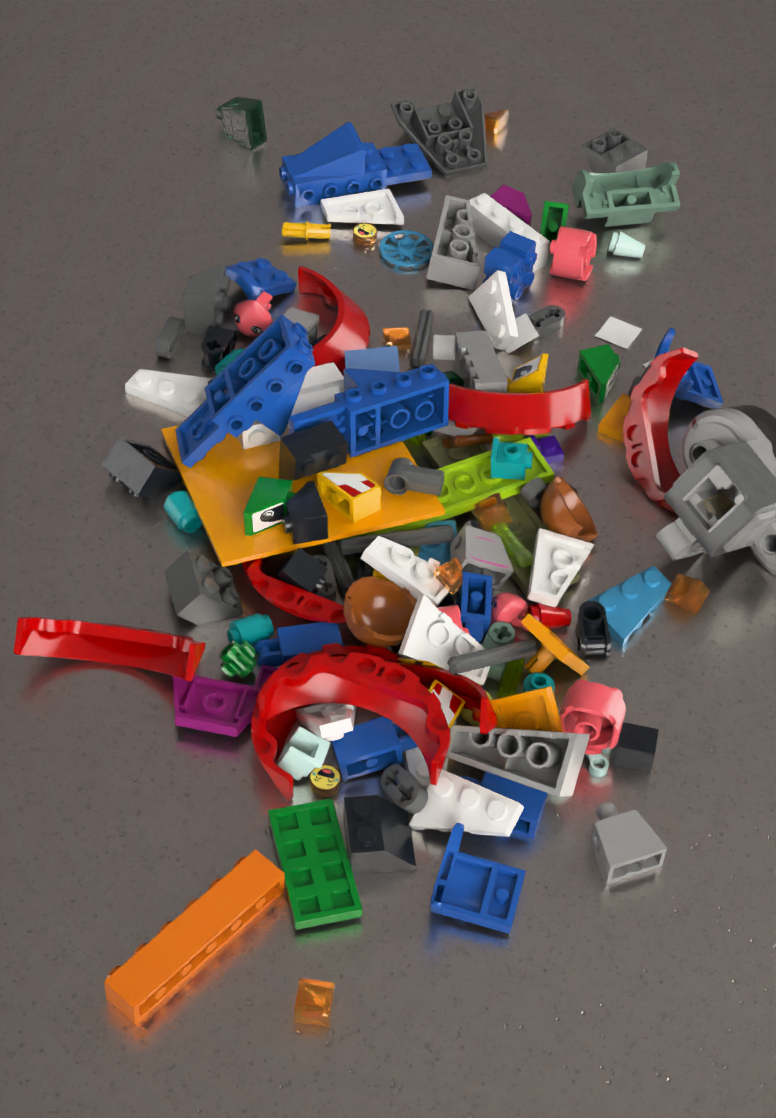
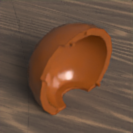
[540,476,599,542]
[344,576,416,648]

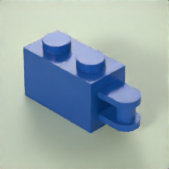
[456,572,492,644]
[254,622,343,667]
[330,716,418,782]
[459,771,548,839]

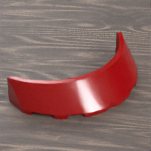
[298,266,370,374]
[623,348,698,513]
[448,379,591,435]
[242,558,347,624]
[14,616,206,682]
[251,643,403,802]
[259,652,451,786]
[386,661,497,734]

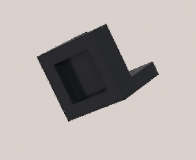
[613,722,659,773]

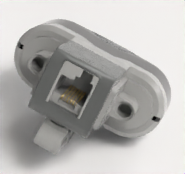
[656,405,776,576]

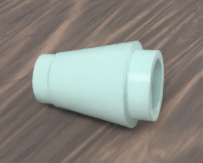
[607,231,645,259]

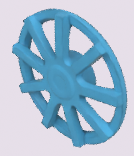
[379,230,434,269]

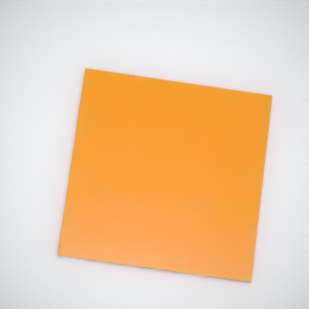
[161,425,445,567]

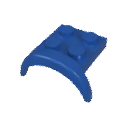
[226,258,297,300]
[654,327,724,409]
[429,823,526,934]

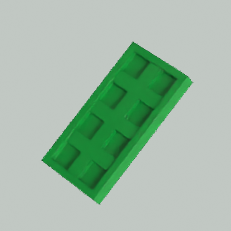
[268,799,363,930]

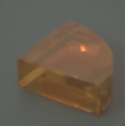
[383,327,412,351]
[433,557,463,595]

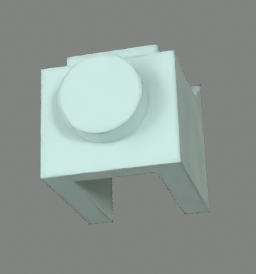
[276,726,331,781]

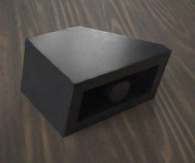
[282,480,328,545]
[272,548,327,594]

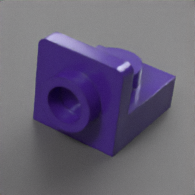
[524,435,564,464]

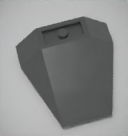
[391,87,488,176]

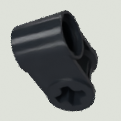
[201,326,237,373]
[575,601,611,658]

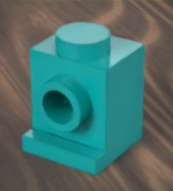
[491,438,533,480]

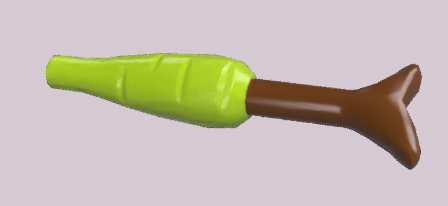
[442,433,549,449]

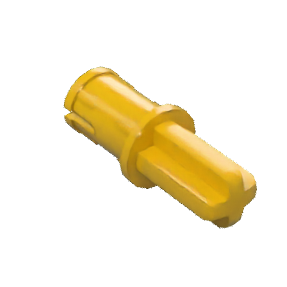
[282,221,331,241]

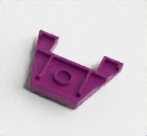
[173,662,278,737]

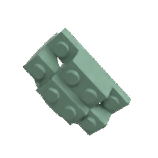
[572,162,681,227]

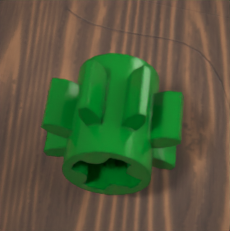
[219,640,257,678]

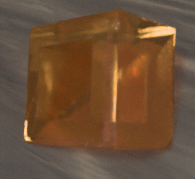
[484,109,509,134]
[474,493,513,532]
[664,574,710,614]
[294,978,335,1027]

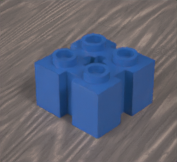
[482,231,537,302]

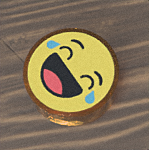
[353,223,377,245]
[309,764,341,797]

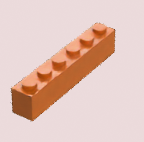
[104,849,285,1025]

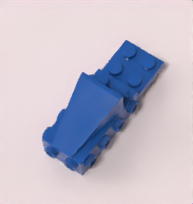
[279,122,432,208]
[175,314,315,468]
[289,363,449,458]

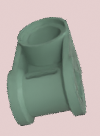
[482,621,516,682]

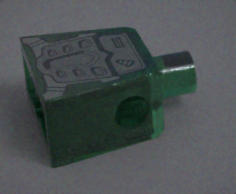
[216,97,267,150]

